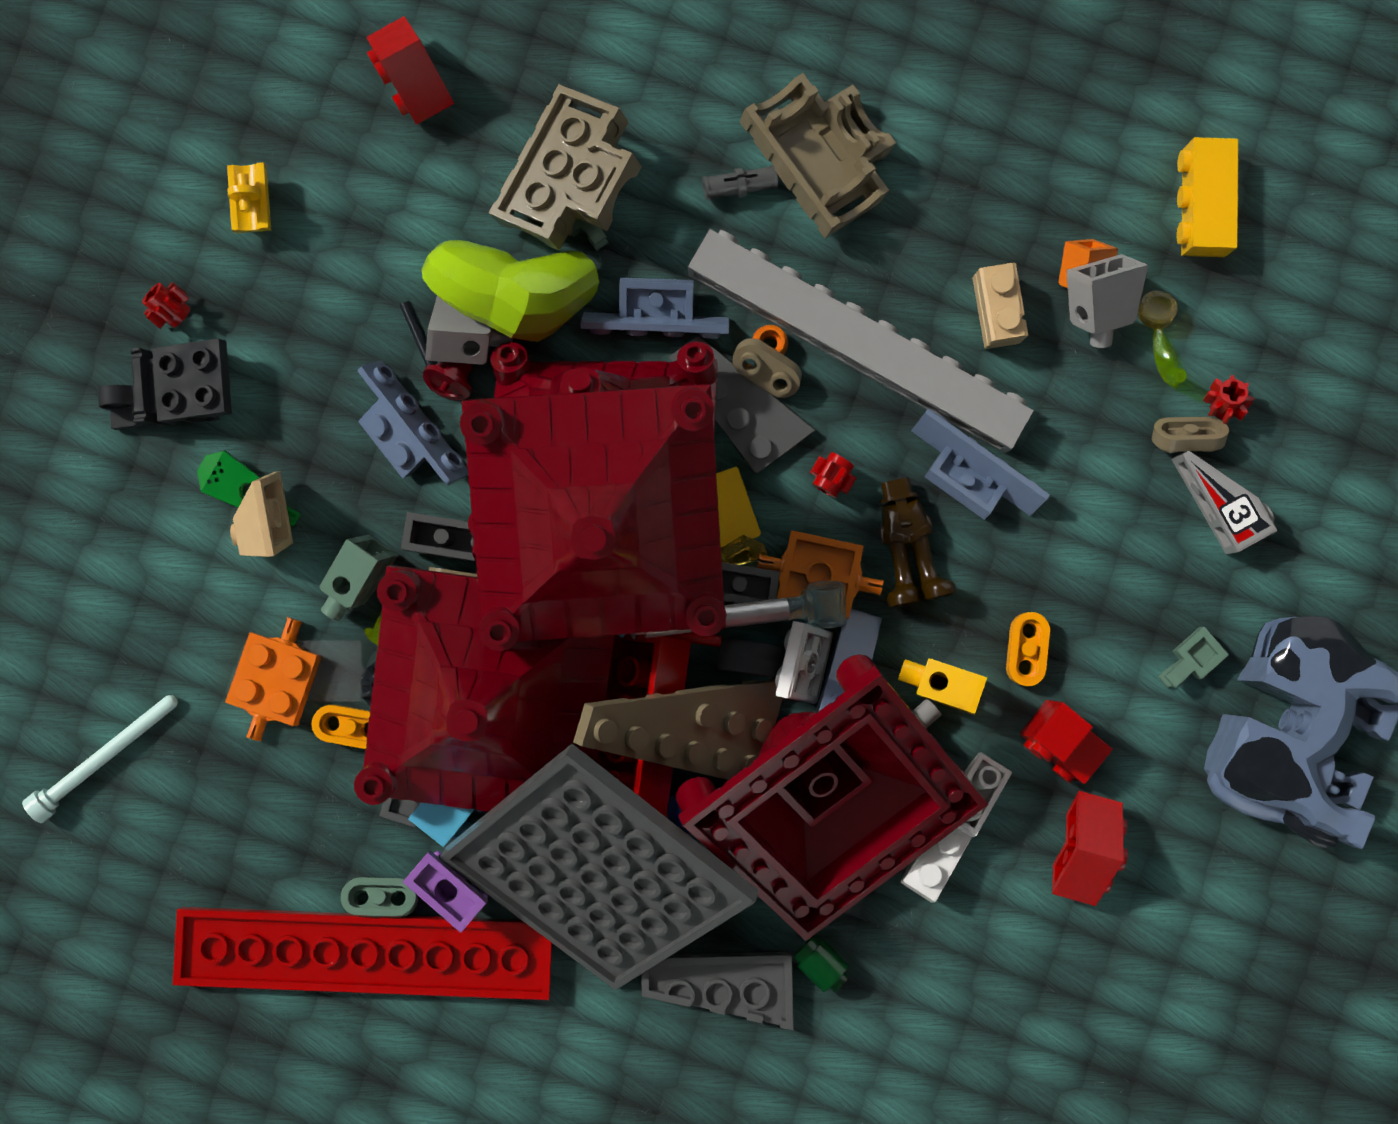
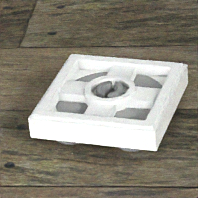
[775,621,834,704]

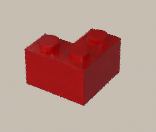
[366,16,454,125]
[1018,700,1113,784]
[1052,791,1128,906]

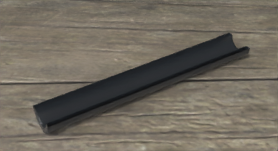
[400,301,437,366]

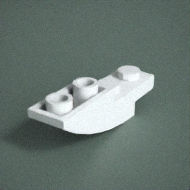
[900,752,1012,903]

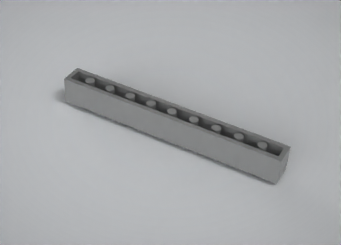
[688,229,1034,454]

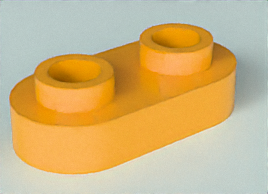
[1006,612,1050,686]
[312,705,370,749]

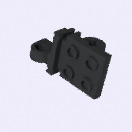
[97,338,232,430]

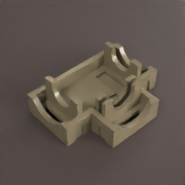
[740,73,896,239]
[489,84,642,250]

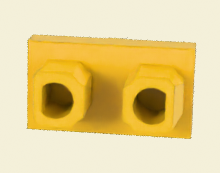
[227,162,271,233]

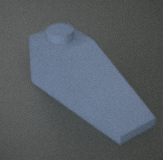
[815,609,882,713]

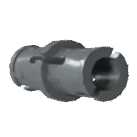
[702,165,778,201]

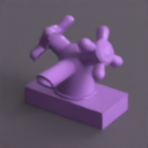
[403,850,488,933]

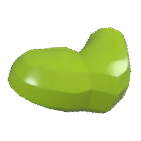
[421,240,599,342]

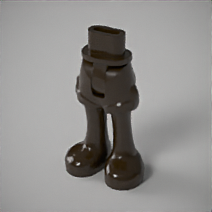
[879,477,957,608]

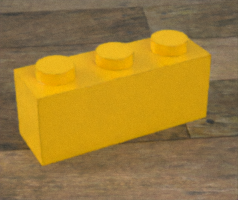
[1176,137,1238,257]

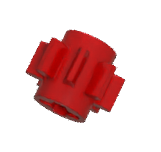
[142,282,190,329]
[1203,375,1255,424]
[809,452,857,498]

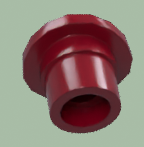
[423,362,474,401]

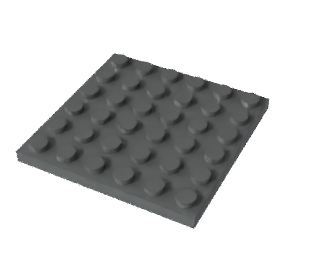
[440,744,759,990]

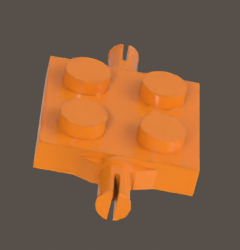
[757,530,883,620]
[225,617,322,742]

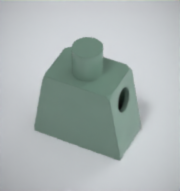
[319,534,399,621]

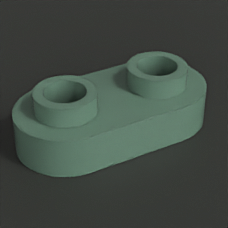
[340,877,418,918]

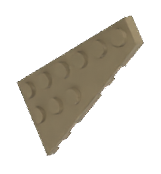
[573,678,783,780]

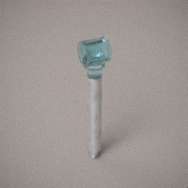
[630,581,846,639]

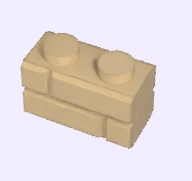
[972,263,1028,349]

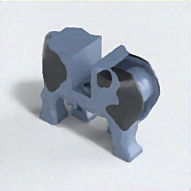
[1204,616,1398,849]

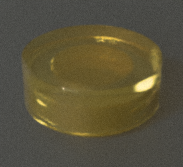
[1138,291,1178,329]

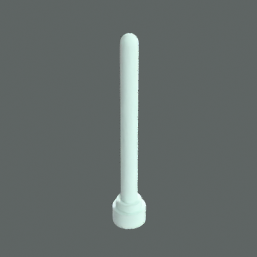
[22,695,178,823]

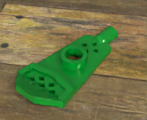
[197,450,301,526]

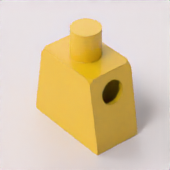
[898,658,987,715]

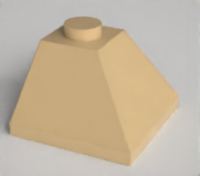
[230,471,293,557]

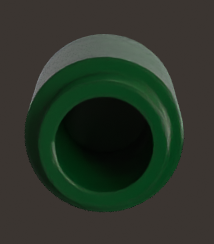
[793,935,849,992]

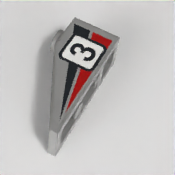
[1171,451,1277,554]

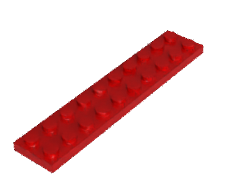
[172,907,553,1000]

